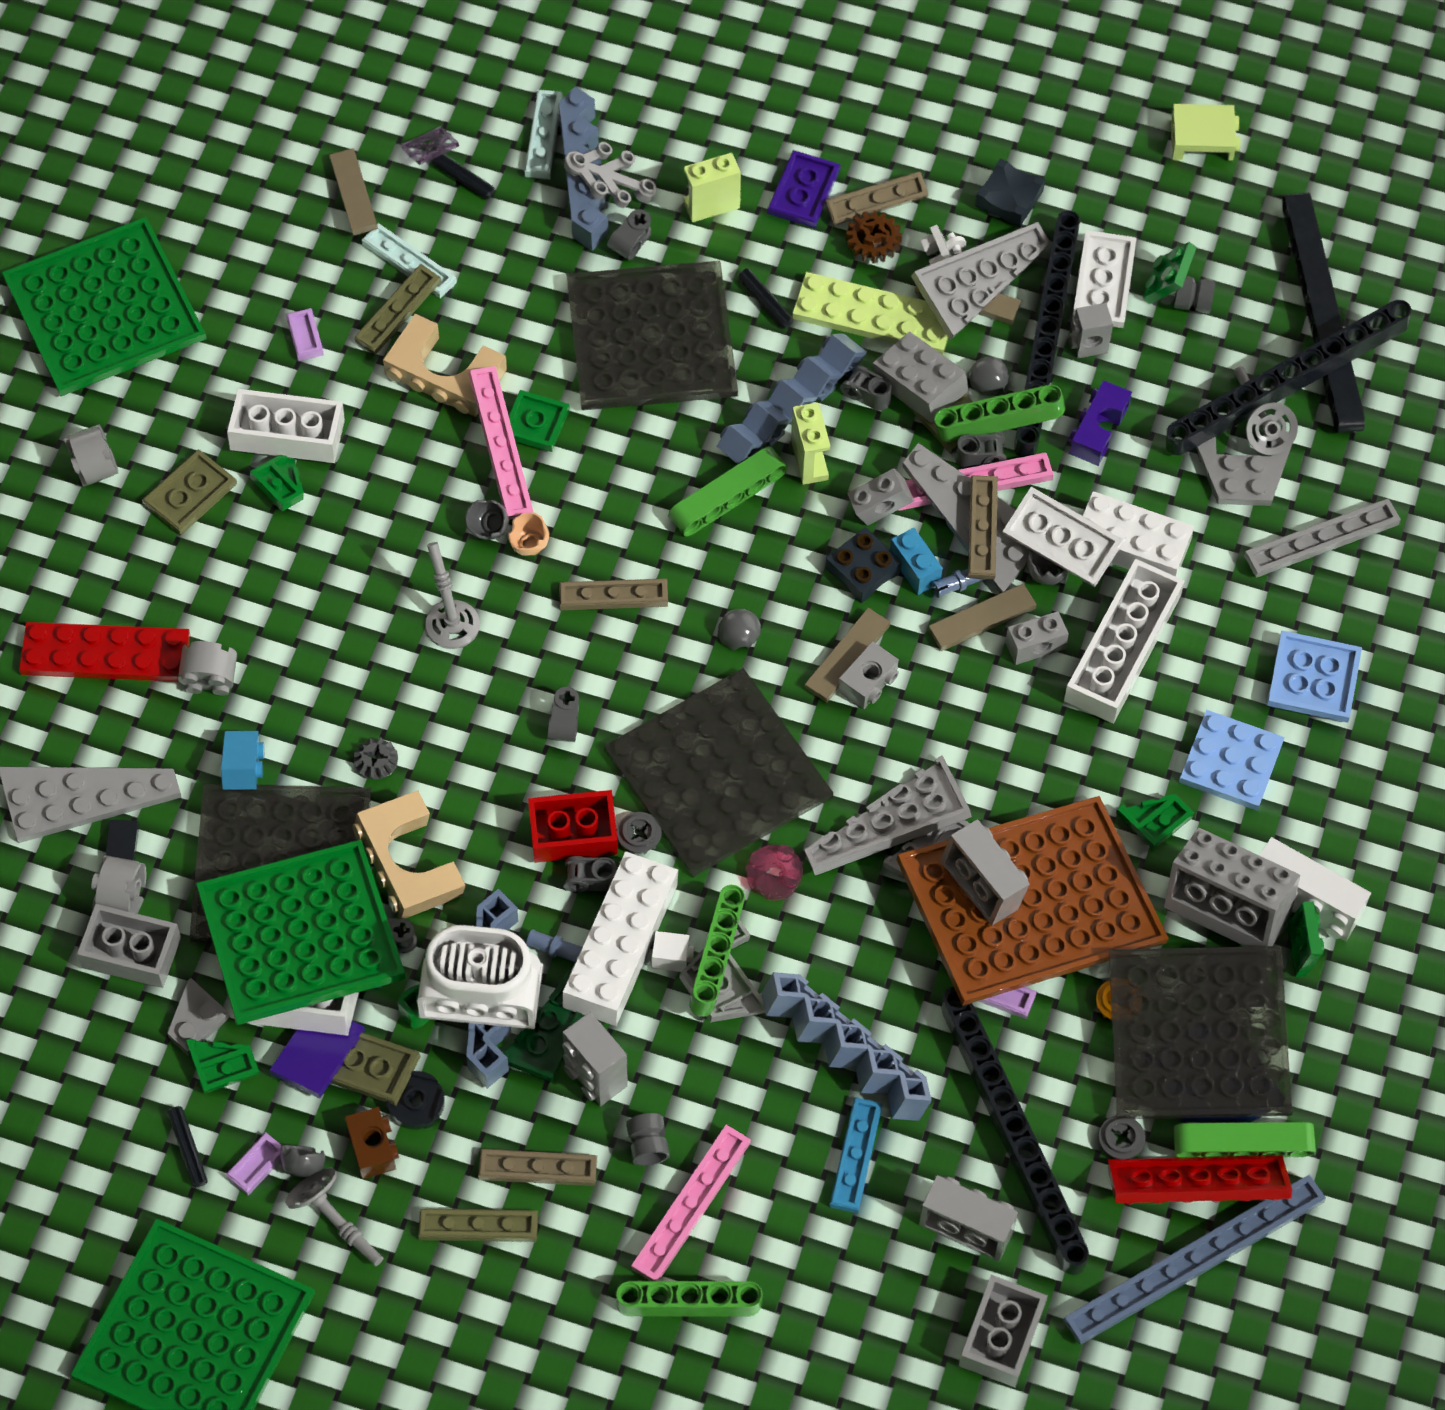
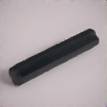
[431,150,495,199]
[738,268,793,329]
[168,1106,208,1188]

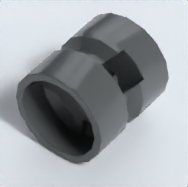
[1174,276,1215,314]
[626,1113,670,1166]

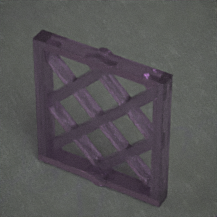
[401,126,459,165]

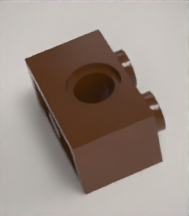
[345,1107,399,1179]

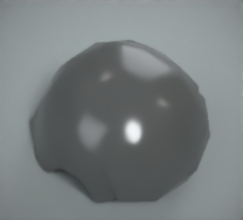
[968,356,1009,396]
[465,500,509,540]
[1027,550,1068,585]
[717,609,761,650]
[280,1145,325,1177]

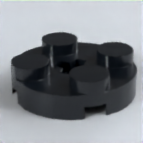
[386,1071,445,1129]

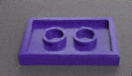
[767,150,841,228]
[270,1021,365,1099]

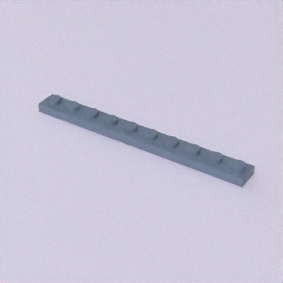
[1064,1174,1326,1345]

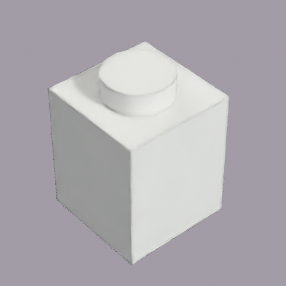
[652,931,694,972]

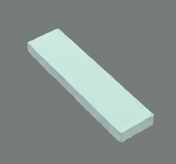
[525,90,563,179]
[362,223,457,299]

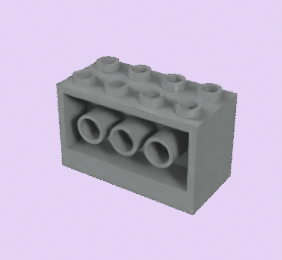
[1164,828,1301,955]

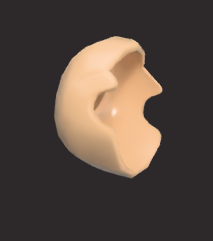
[508,512,549,556]

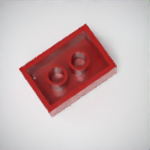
[528,790,618,863]

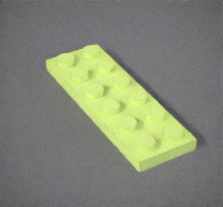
[793,272,948,355]

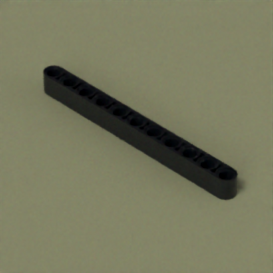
[1282,192,1365,434]
[1014,210,1080,457]
[1166,300,1411,455]
[941,987,1089,1275]

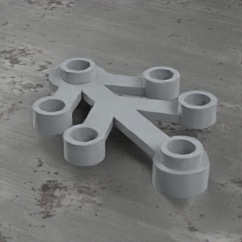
[564,142,656,208]

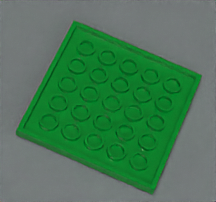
[2,217,207,397]
[196,840,406,1025]
[70,1218,315,1410]

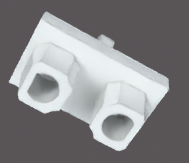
[921,225,966,265]

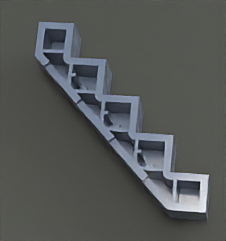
[559,86,608,251]
[716,334,867,464]
[466,889,519,1089]
[761,972,932,1121]

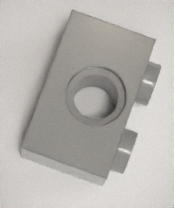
[1068,303,1113,358]
[847,468,914,526]
[1005,611,1069,665]
[838,641,899,709]

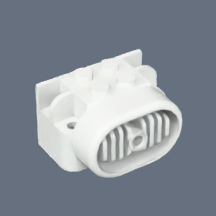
[417,925,543,1029]

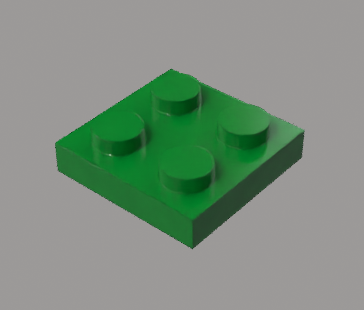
[1143,242,1197,304]
[509,390,570,452]
[1287,902,1324,977]

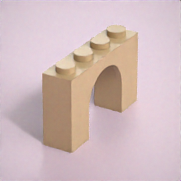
[383,314,507,417]
[353,790,466,919]

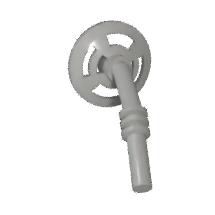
[1234,366,1298,455]
[426,542,480,649]
[285,1168,383,1266]

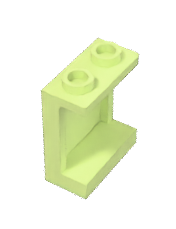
[1171,104,1240,160]
[683,153,741,222]
[791,403,830,485]

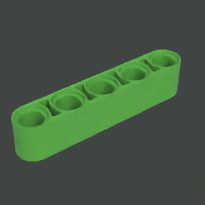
[934,385,1065,442]
[668,446,788,537]
[689,884,745,1017]
[1173,1122,1316,1158]
[616,1281,763,1317]

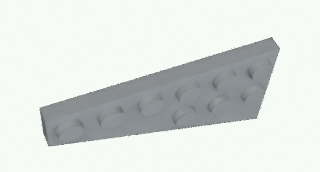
[911,222,1050,341]
[902,443,1031,594]
[804,755,972,876]
[0,767,182,843]

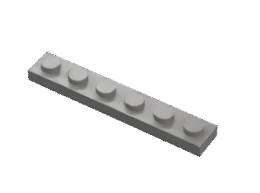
[1244,498,1401,578]

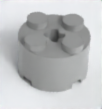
[64,424,119,487]
[178,641,237,696]
[91,855,146,914]

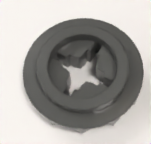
[354,737,398,779]
[617,812,662,854]
[1098,1115,1145,1159]

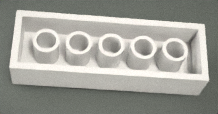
[1064,559,1185,724]
[563,851,678,1026]

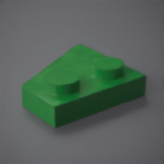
[250,455,304,511]
[1116,794,1194,850]
[186,1039,260,1094]

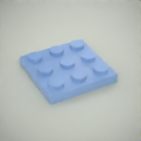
[1267,631,1362,723]
[1179,709,1285,811]

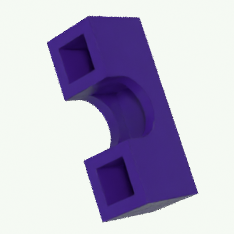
[1068,380,1132,466]

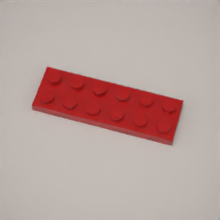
[19,622,190,682]
[1108,1155,1292,1204]

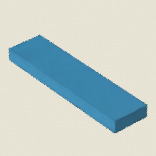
[830,1097,883,1214]

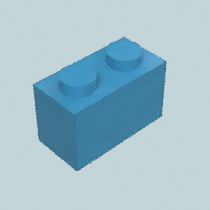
[890,528,943,595]
[221,731,265,790]

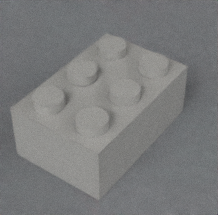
[873,331,968,423]
[940,819,1030,926]
[77,904,181,988]
[562,1011,628,1107]
[919,1175,1018,1262]
[959,1275,1048,1387]

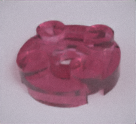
[747,845,803,900]

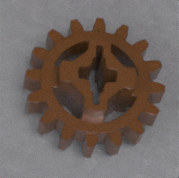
[846,211,902,264]

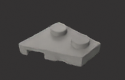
[167,978,230,1056]

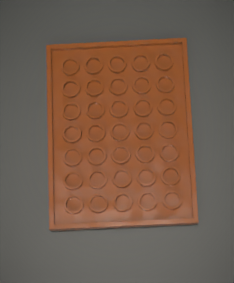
[896,796,1169,1006]

